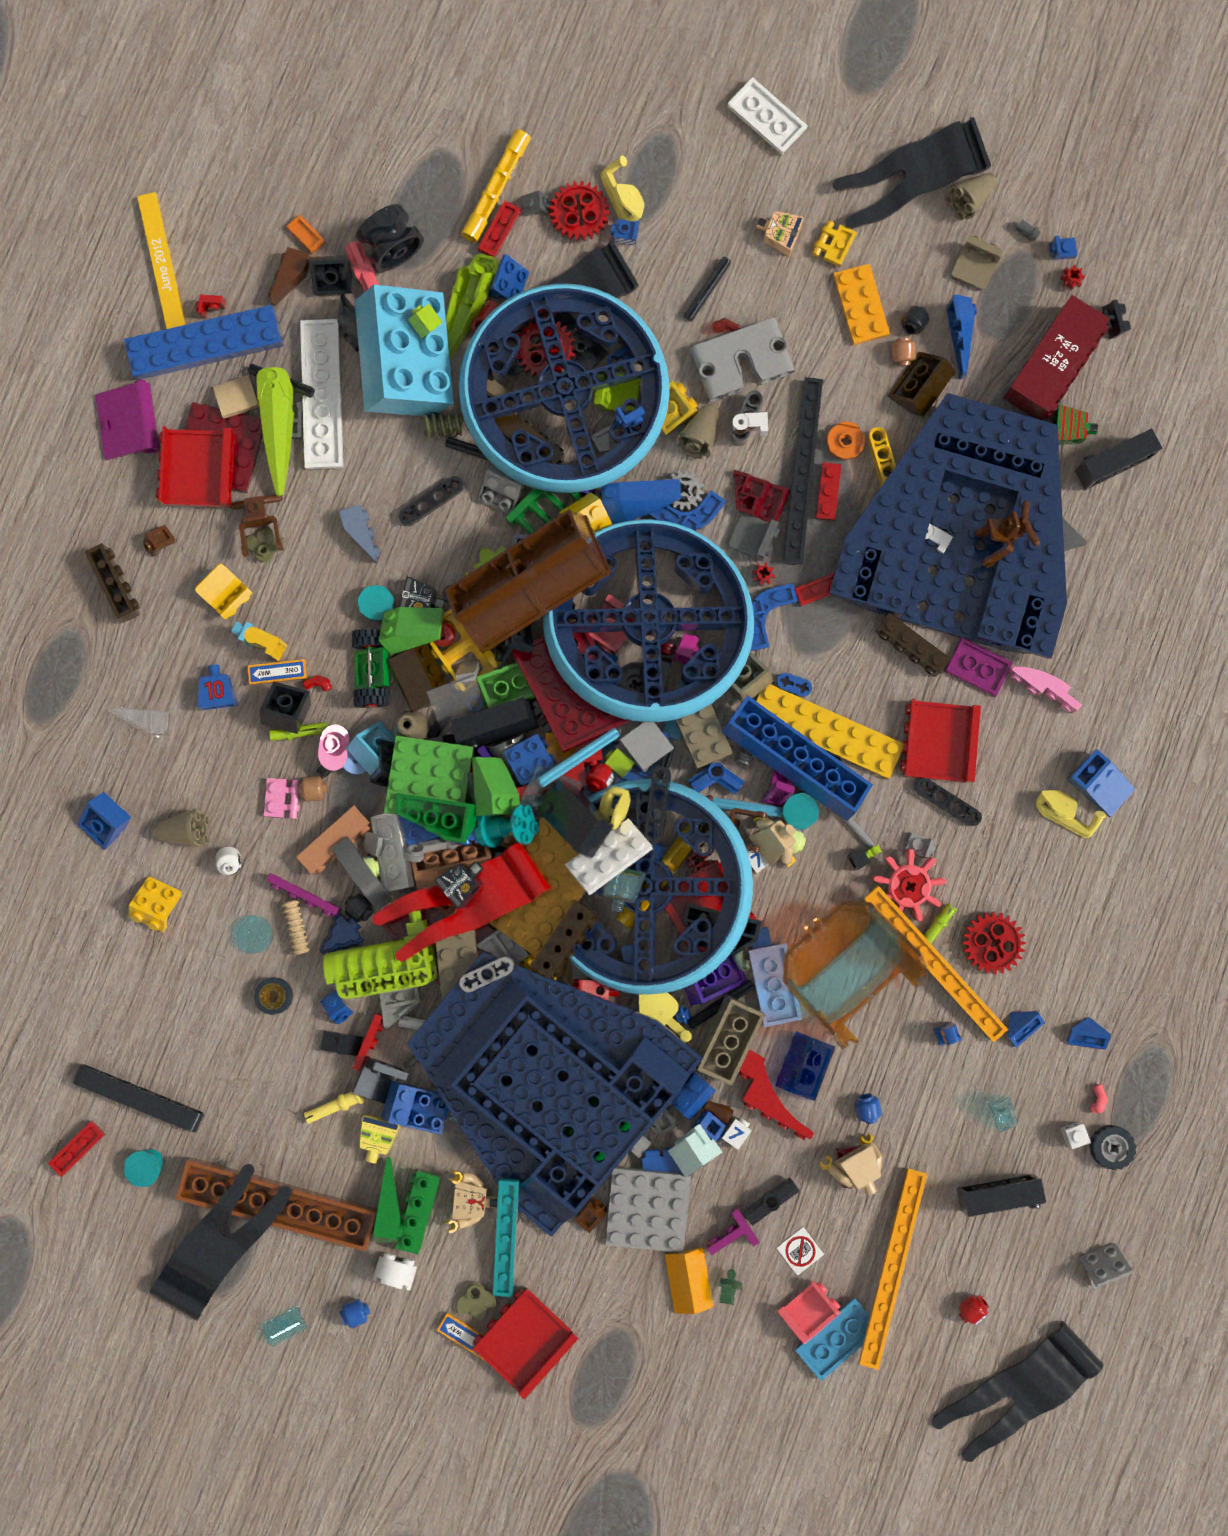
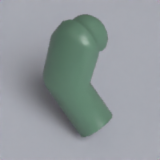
[733,951,751,971]

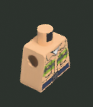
[756,212,804,256]

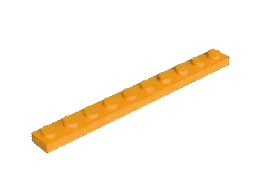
[863,886,1008,1042]
[858,1168,927,1370]

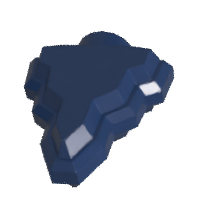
[319,912,364,955]

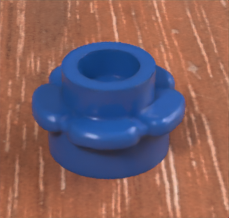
[676,1005,691,1024]

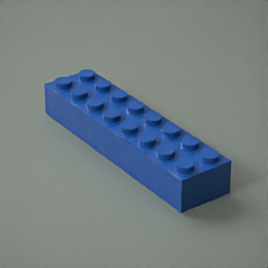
[124,305,284,380]
[721,695,873,821]

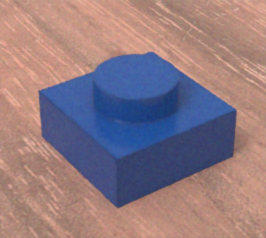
[752,927,772,949]

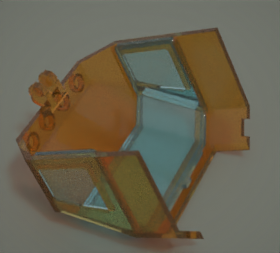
[783,902,929,1049]

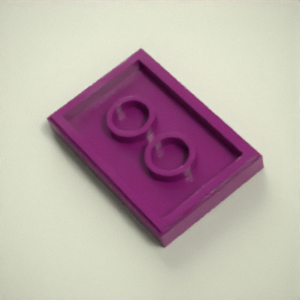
[944,637,1013,697]

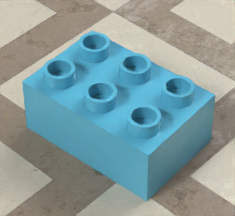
[355,285,454,417]

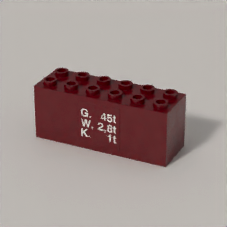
[1003,295,1110,420]

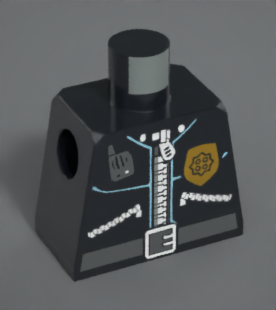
[399,576,445,609]
[434,861,484,909]

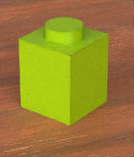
[408,303,443,338]
[604,748,635,779]

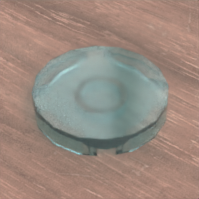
[234,915,273,954]

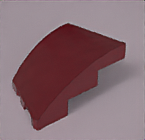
[733,469,790,523]

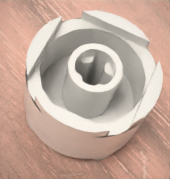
[372,1252,417,1290]

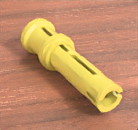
[304,1091,364,1124]

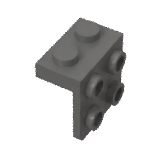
[729,513,780,561]

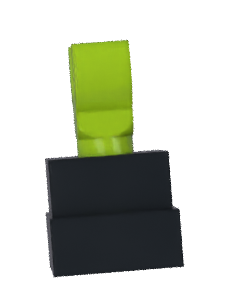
[847,845,882,871]

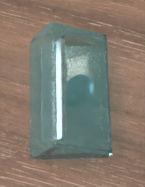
[262,1307,307,1346]

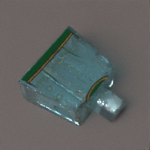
[604,869,646,912]

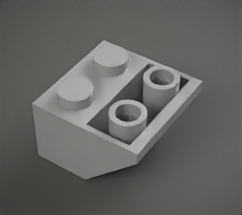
[478,463,526,514]

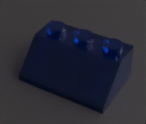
[775,1031,835,1101]

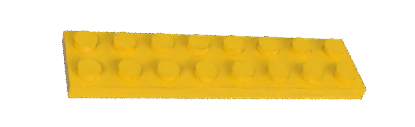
[756,684,903,779]

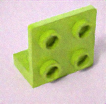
[594,373,641,412]

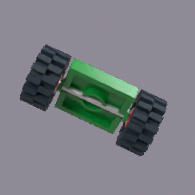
[352,629,389,708]

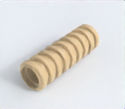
[282,900,310,955]

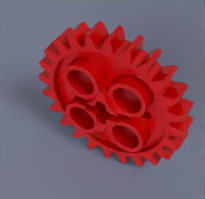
[549,180,610,242]
[516,318,576,378]
[961,912,1026,975]

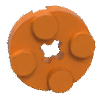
[827,421,865,460]

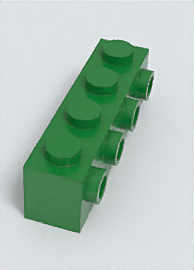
[396,1169,442,1255]

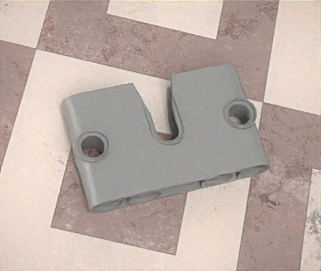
[690,318,795,402]

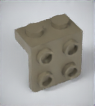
[951,235,1004,290]

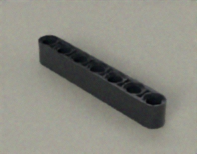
[72,1064,204,1133]

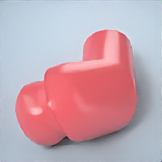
[1091,1084,1108,1114]

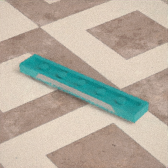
[493,1178,519,1297]

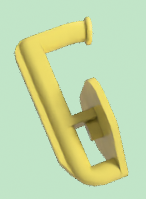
[601,155,644,222]
[599,786,630,830]
[1036,790,1106,838]
[639,993,691,1042]

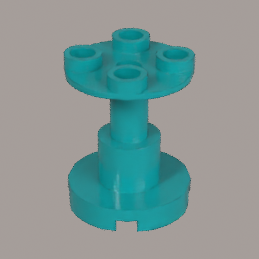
[475,805,539,848]

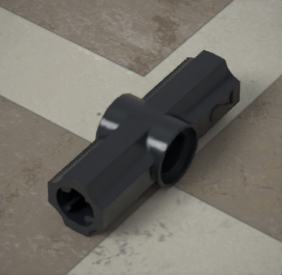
[742,1177,800,1226]

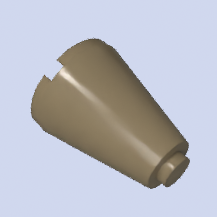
[676,405,719,459]

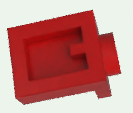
[196,294,226,318]

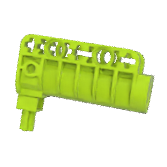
[323,910,439,999]

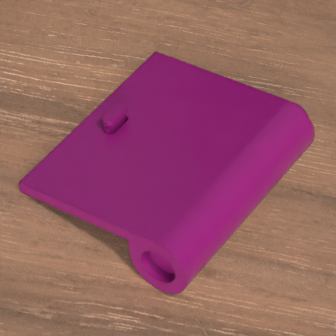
[95,380,160,460]

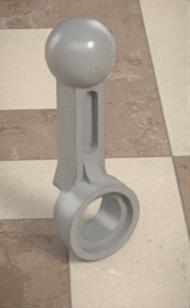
[405,838,459,862]

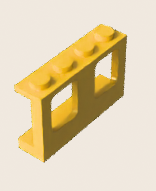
[430,609,498,693]

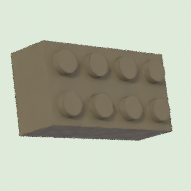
[675,704,733,770]
[436,930,478,1000]
[695,995,765,1086]

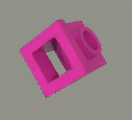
[674,633,700,665]

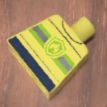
[360,1114,401,1163]

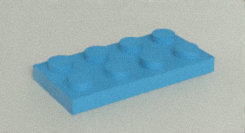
[795,1297,870,1381]

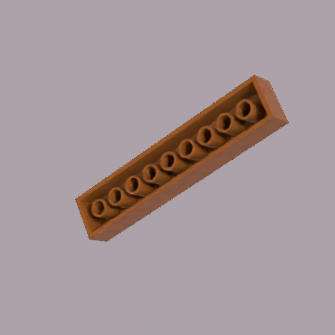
[176,1158,378,1252]

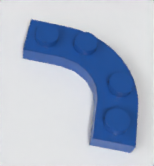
[648,490,726,531]
[750,583,798,652]

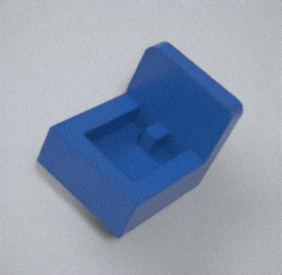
[614,406,646,429]
[320,990,353,1024]

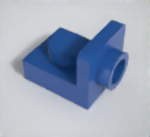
[1049,236,1077,260]

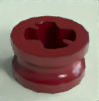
[660,643,676,656]

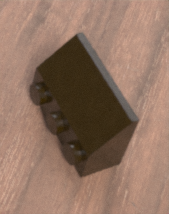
[887,351,956,417]
[387,644,452,712]

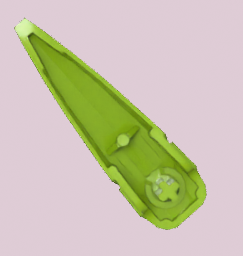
[446,254,500,359]
[256,367,294,496]

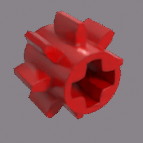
[1060,265,1085,290]
[752,562,776,587]
[686,849,710,873]

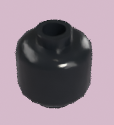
[901,306,929,335]
[345,894,374,922]

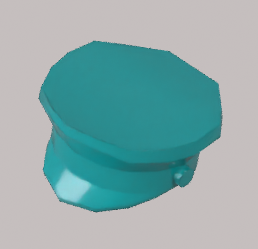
[357,585,395,621]
[782,792,819,830]
[124,1149,164,1187]

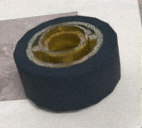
[254,977,293,1015]

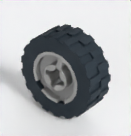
[1089,1125,1136,1170]

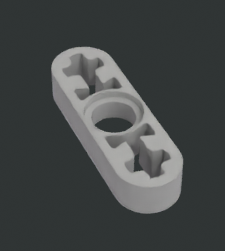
[459,956,514,992]

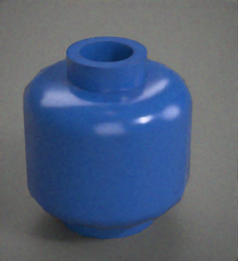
[854,1093,882,1124]
[339,1299,370,1328]

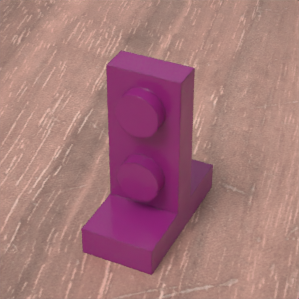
[762,769,795,807]
[706,1206,760,1256]

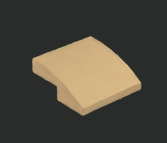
[213,375,259,419]

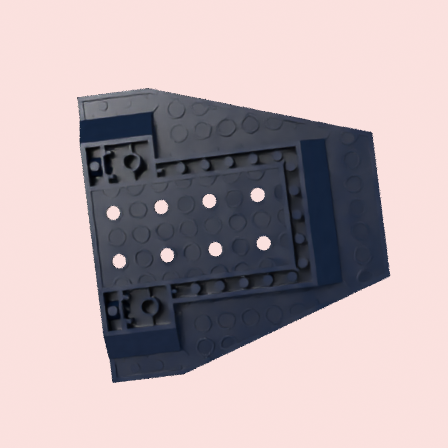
[829,393,1067,659]
[407,952,703,1237]

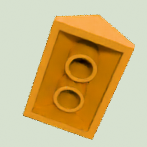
[665,1247,713,1314]

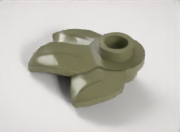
[246,526,284,562]
[457,1282,496,1322]

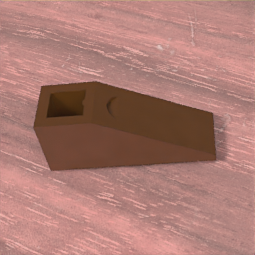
[268,247,310,306]

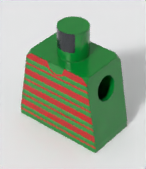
[1053,405,1098,445]

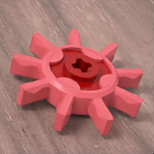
[872,848,946,921]

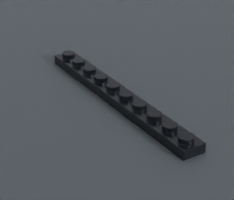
[783,377,823,565]

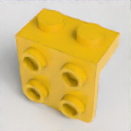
[195,563,252,620]
[129,877,182,933]

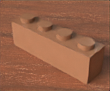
[296,805,371,875]

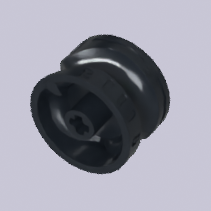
[356,204,424,272]

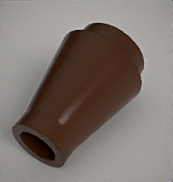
[704,1100,734,1124]

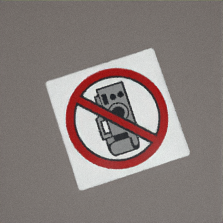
[777,1227,824,1275]

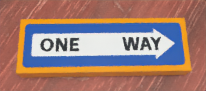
[248,659,307,685]
[437,1312,485,1361]

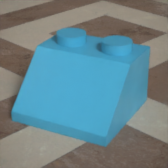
[346,721,395,776]

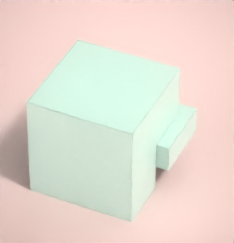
[668,1124,722,1177]

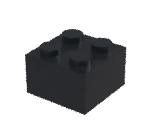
[260,681,311,734]

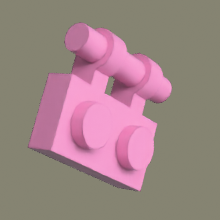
[264,778,300,819]

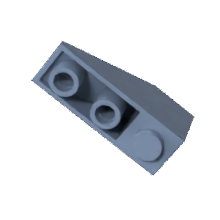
[339,505,380,563]

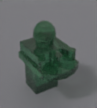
[719,1269,743,1305]

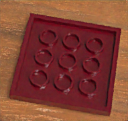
[185,402,263,493]

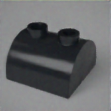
[309,255,352,295]

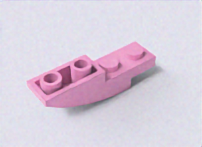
[1008,666,1082,713]

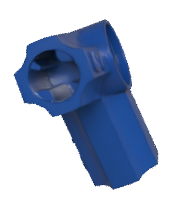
[688,762,745,795]

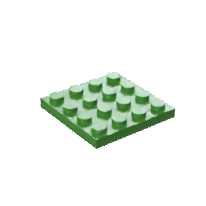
[384,736,473,815]

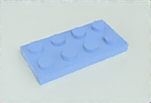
[748,943,802,1027]

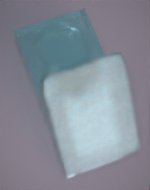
[987,1096,1018,1132]

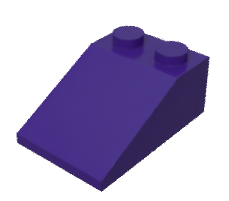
[683,954,747,1006]

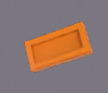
[286,214,326,255]

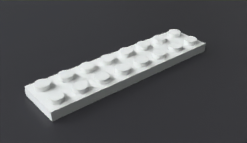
[300,319,343,470]

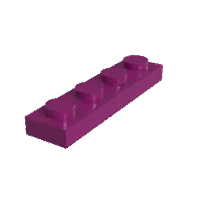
[267,873,342,917]

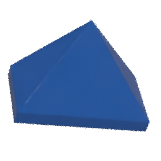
[1007,1011,1045,1048]
[1067,1017,1111,1050]

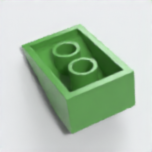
[379,607,444,655]
[476,662,535,709]
[472,757,520,816]

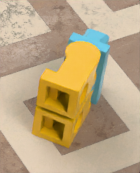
[231,621,287,662]

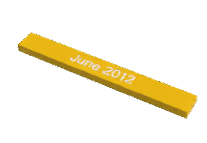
[137,192,186,329]

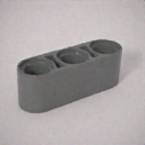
[731,390,763,446]

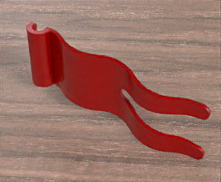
[372,842,551,962]

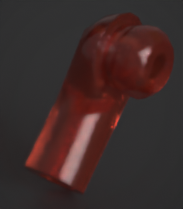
[712,318,740,333]

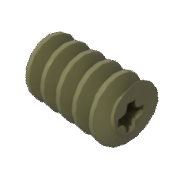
[423,412,463,438]

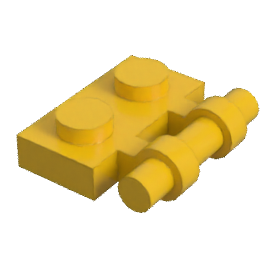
[812,220,857,267]

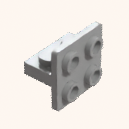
[1080,1243,1133,1289]

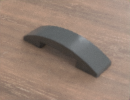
[332,837,393,911]

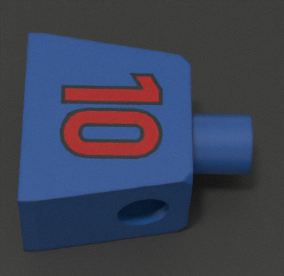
[198,665,238,711]

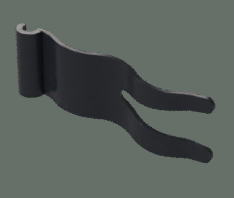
[833,117,991,229]
[507,240,639,376]
[149,1164,292,1321]
[932,1321,1104,1462]

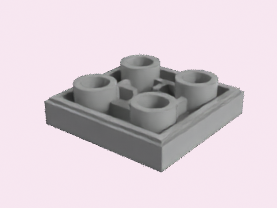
[620,722,674,772]

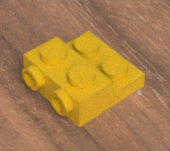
[662,381,698,435]

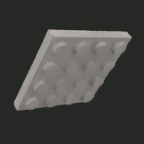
[605,1167,691,1252]

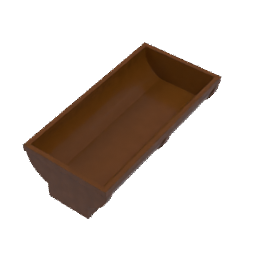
[445,509,611,654]

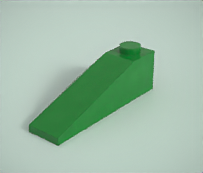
[394,793,477,843]
[373,1157,404,1243]

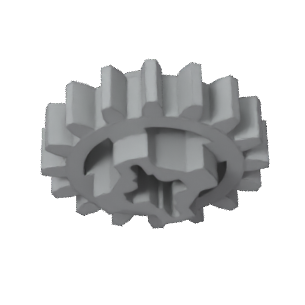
[666,470,705,512]

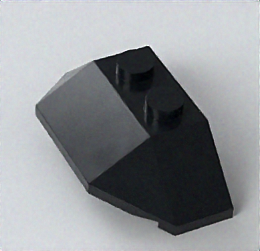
[337,294,359,353]
[682,903,762,955]

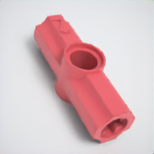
[345,241,379,292]

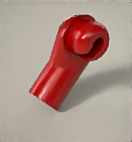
[303,675,332,692]

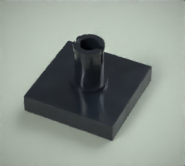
[556,331,608,371]

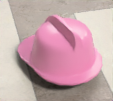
[318,725,350,771]

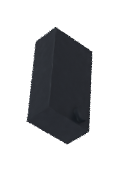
[1075,428,1163,490]
[451,697,539,752]
[537,778,614,858]
[956,1174,1046,1217]

